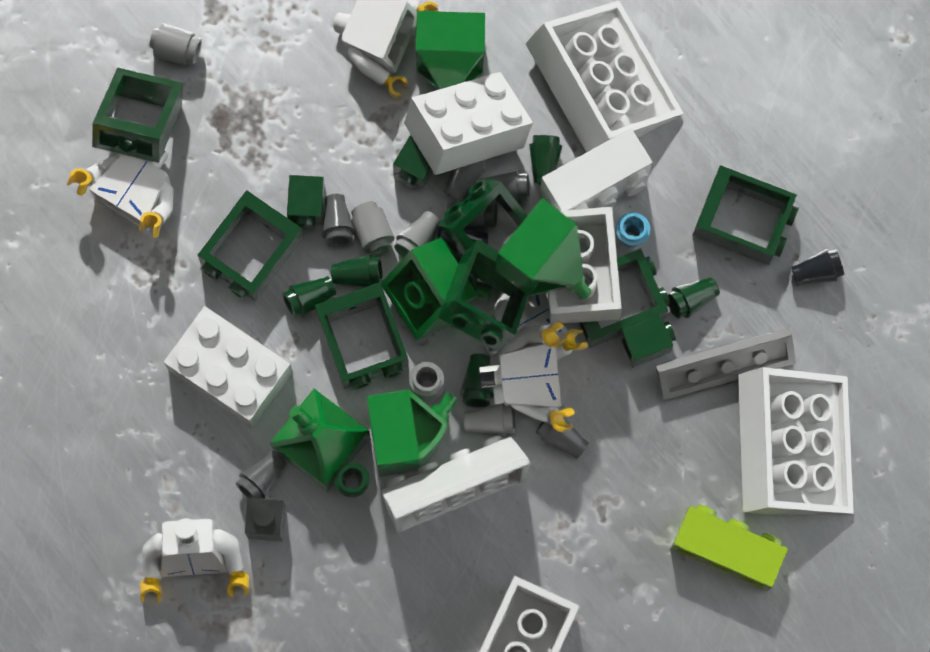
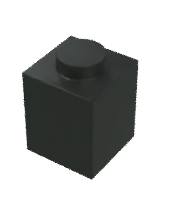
[245,498,286,541]

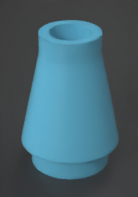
[616,212,650,249]

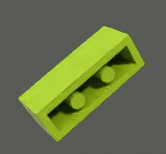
[670,504,788,591]

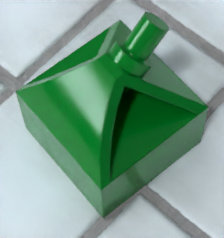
[416,11,486,90]
[495,198,591,299]
[381,238,492,341]
[270,388,370,492]
[367,389,458,477]

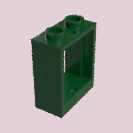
[92,67,183,163]
[692,165,799,265]
[438,178,528,286]
[197,190,304,302]
[438,239,529,352]
[578,248,670,348]
[315,282,409,390]

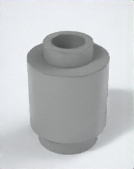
[149,24,202,65]
[351,201,395,255]
[409,362,444,403]

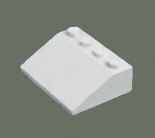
[525,1,684,153]
[738,367,854,515]
[380,435,530,534]

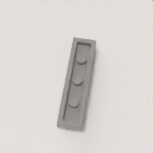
[655,328,796,400]

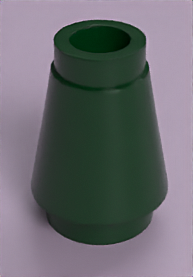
[529,135,563,185]
[331,254,383,287]
[282,276,336,318]
[667,277,720,319]
[460,353,494,407]
[334,462,370,497]

